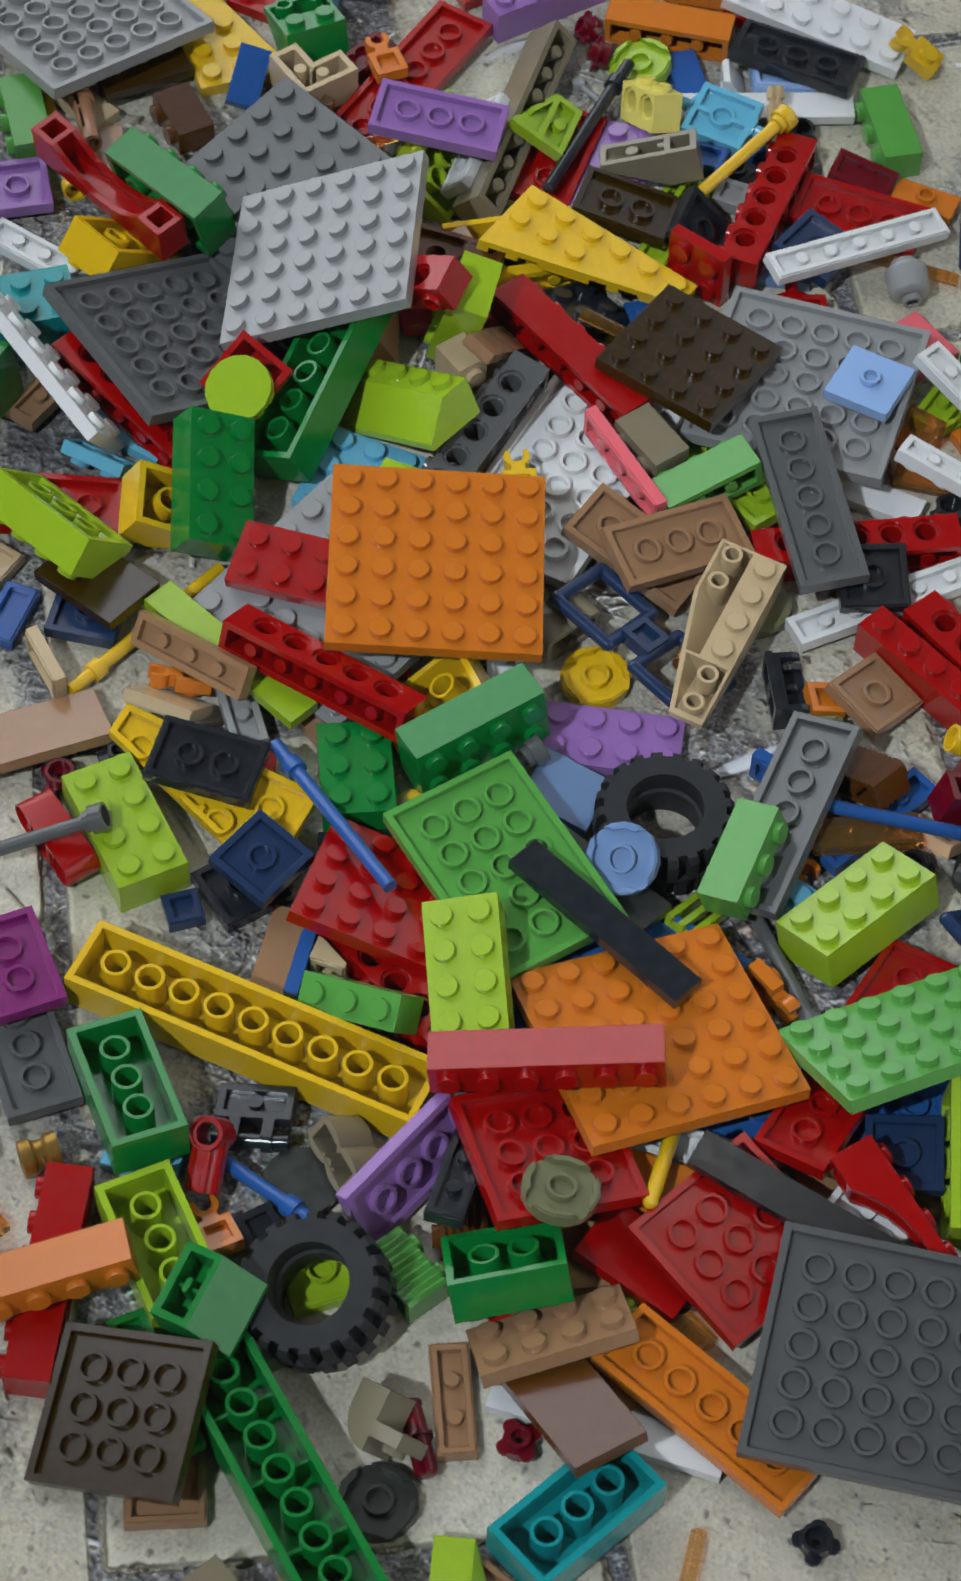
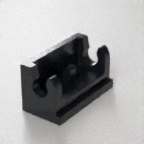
[762,651,811,730]

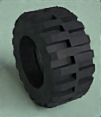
[592,752,735,896]
[240,1210,398,1374]

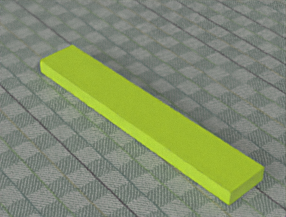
[144,580,318,730]

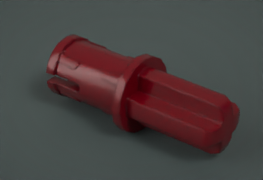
[403,1397,438,1480]

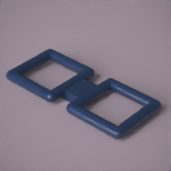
[549,562,737,708]

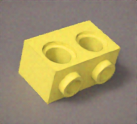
[620,75,683,134]

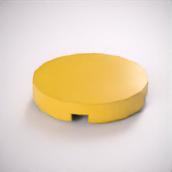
[559,646,631,709]

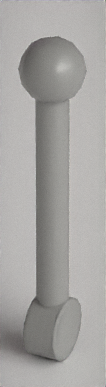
[572,77,620,119]

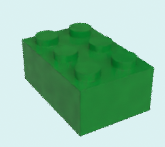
[316,722,397,832]
[440,1223,575,1324]

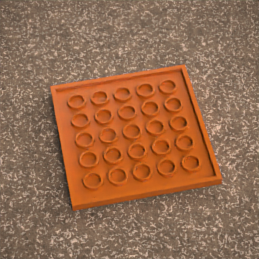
[323,464,546,663]
[511,923,811,1157]

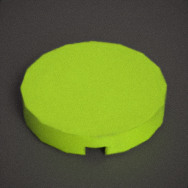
[609,38,672,82]
[205,355,274,420]

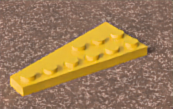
[181,0,276,98]
[476,185,697,304]
[109,703,316,845]

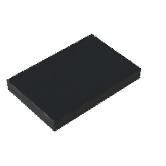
[142,715,271,809]

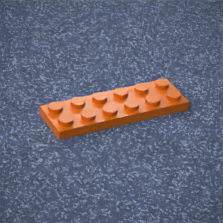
[590,1302,818,1519]

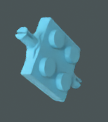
[680,81,774,155]

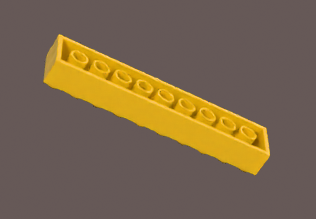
[64,919,436,1138]

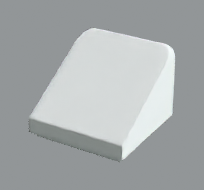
[720,59,745,93]

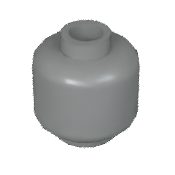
[885,255,931,308]

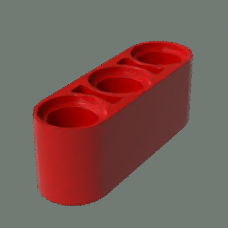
[15,789,101,887]

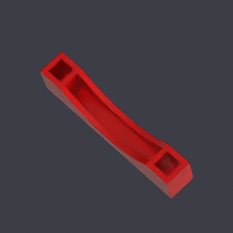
[31,111,188,261]
[829,1134,958,1256]

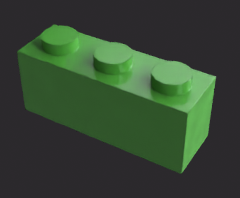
[0,73,48,164]
[854,84,923,178]
[652,434,764,509]
[696,798,788,921]
[298,970,424,1035]

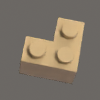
[269,43,358,110]
[435,332,509,398]

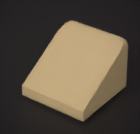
[309,936,347,978]

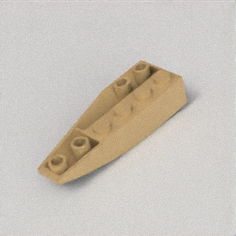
[668,538,787,729]

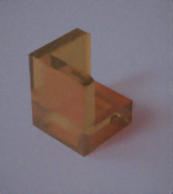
[893,405,947,451]

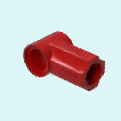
[185,1116,236,1196]

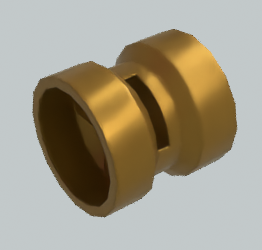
[15,1131,64,1179]

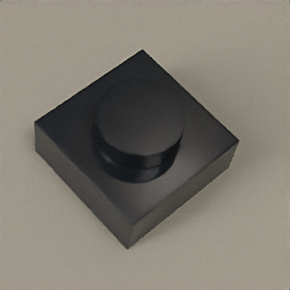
[234,1201,282,1256]

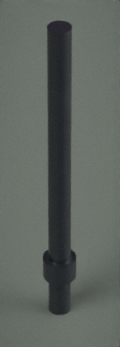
[542,58,635,193]

